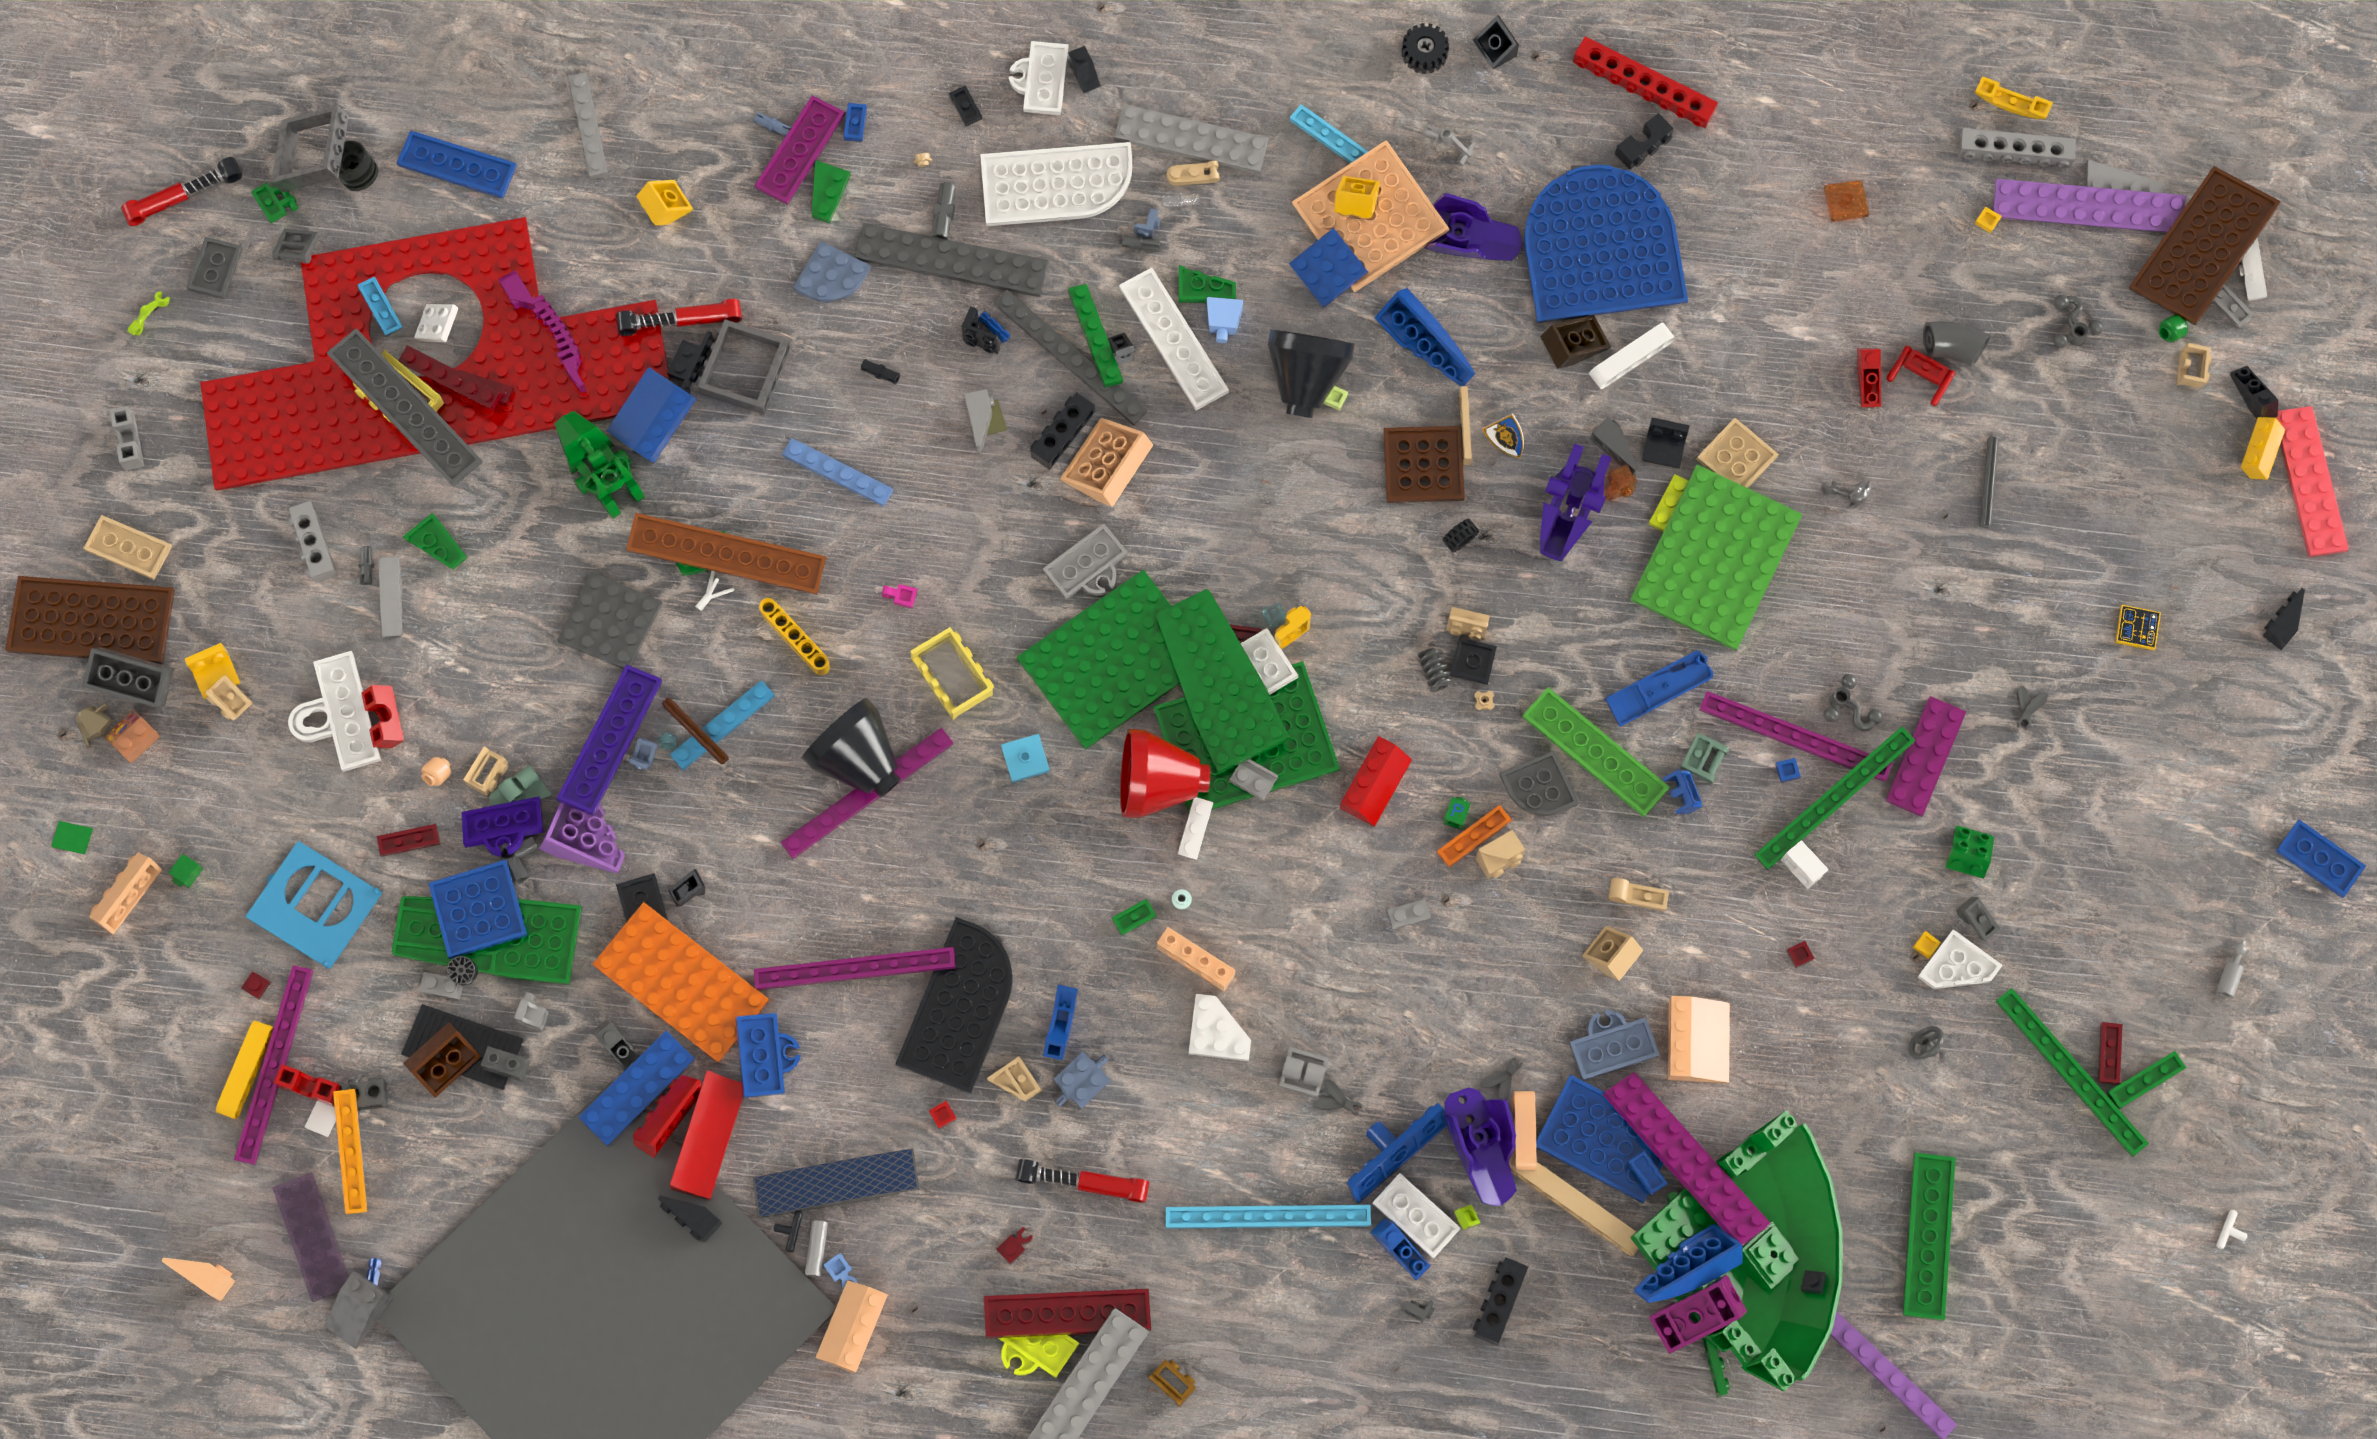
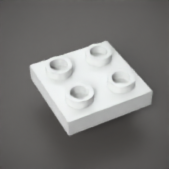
[414,304,458,342]

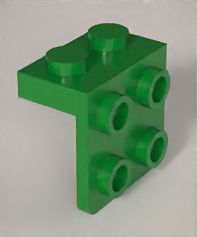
[1945,826,1994,879]

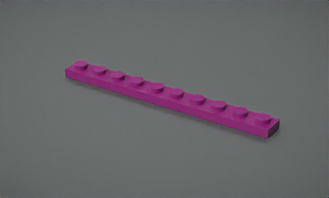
[1699,691,1892,782]
[781,727,954,859]
[754,947,956,990]
[234,965,314,1165]

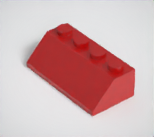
[1340,736,1412,827]
[633,1075,702,1158]

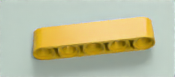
[759,598,830,676]
[216,1020,274,1119]

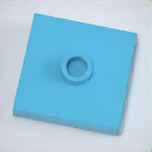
[1001,734,1050,783]

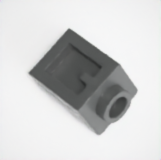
[1401,1300,1435,1323]

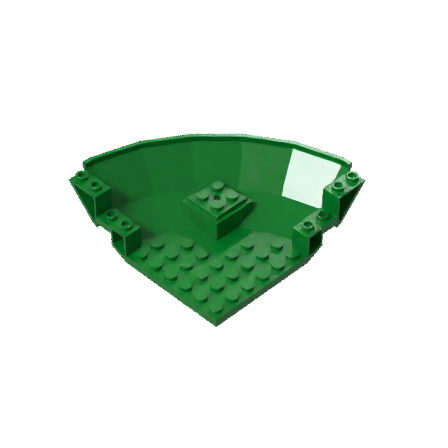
[1630,1110,1843,1392]

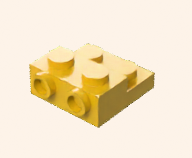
[1275,606,1311,650]

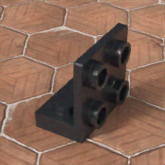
[961,306,1000,354]
[1642,417,1690,469]

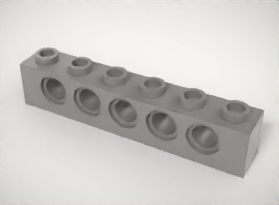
[1958,128,2076,168]

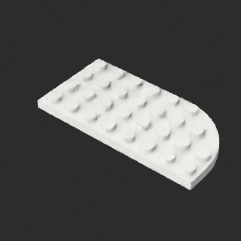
[980,142,1132,226]

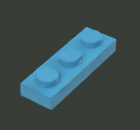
[357,276,402,337]

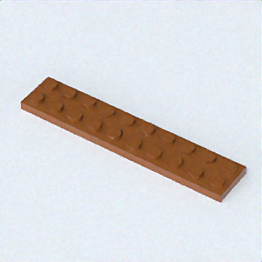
[626,512,826,595]

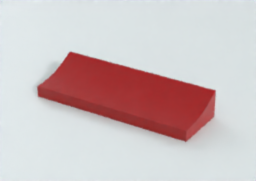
[670,1070,743,1201]

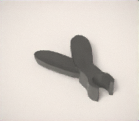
[2017,686,2048,730]
[1481,1057,1523,1100]
[1314,1079,1362,1116]

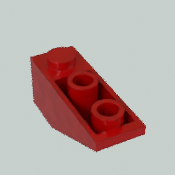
[1857,347,1881,407]

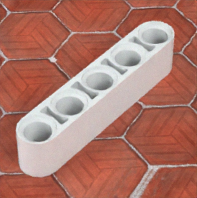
[1589,323,1675,389]

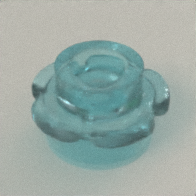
[658,732,677,750]

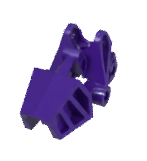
[1540,443,1611,562]

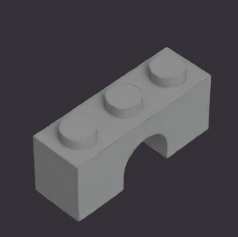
[109,406,145,471]

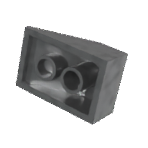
[325,1271,393,1349]

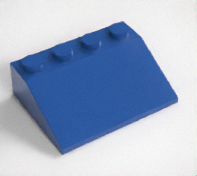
[607,367,697,463]

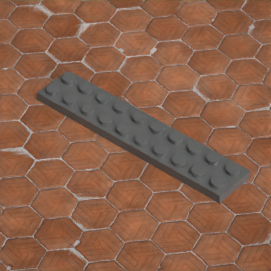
[855,223,1049,297]
[327,328,483,487]

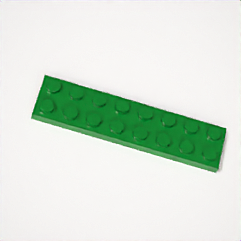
[1902,1153,1956,1321]

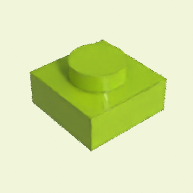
[1454,1204,1481,1230]

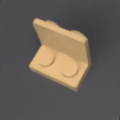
[1446,607,1490,640]

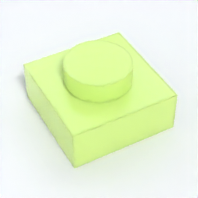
[1323,386,1348,411]

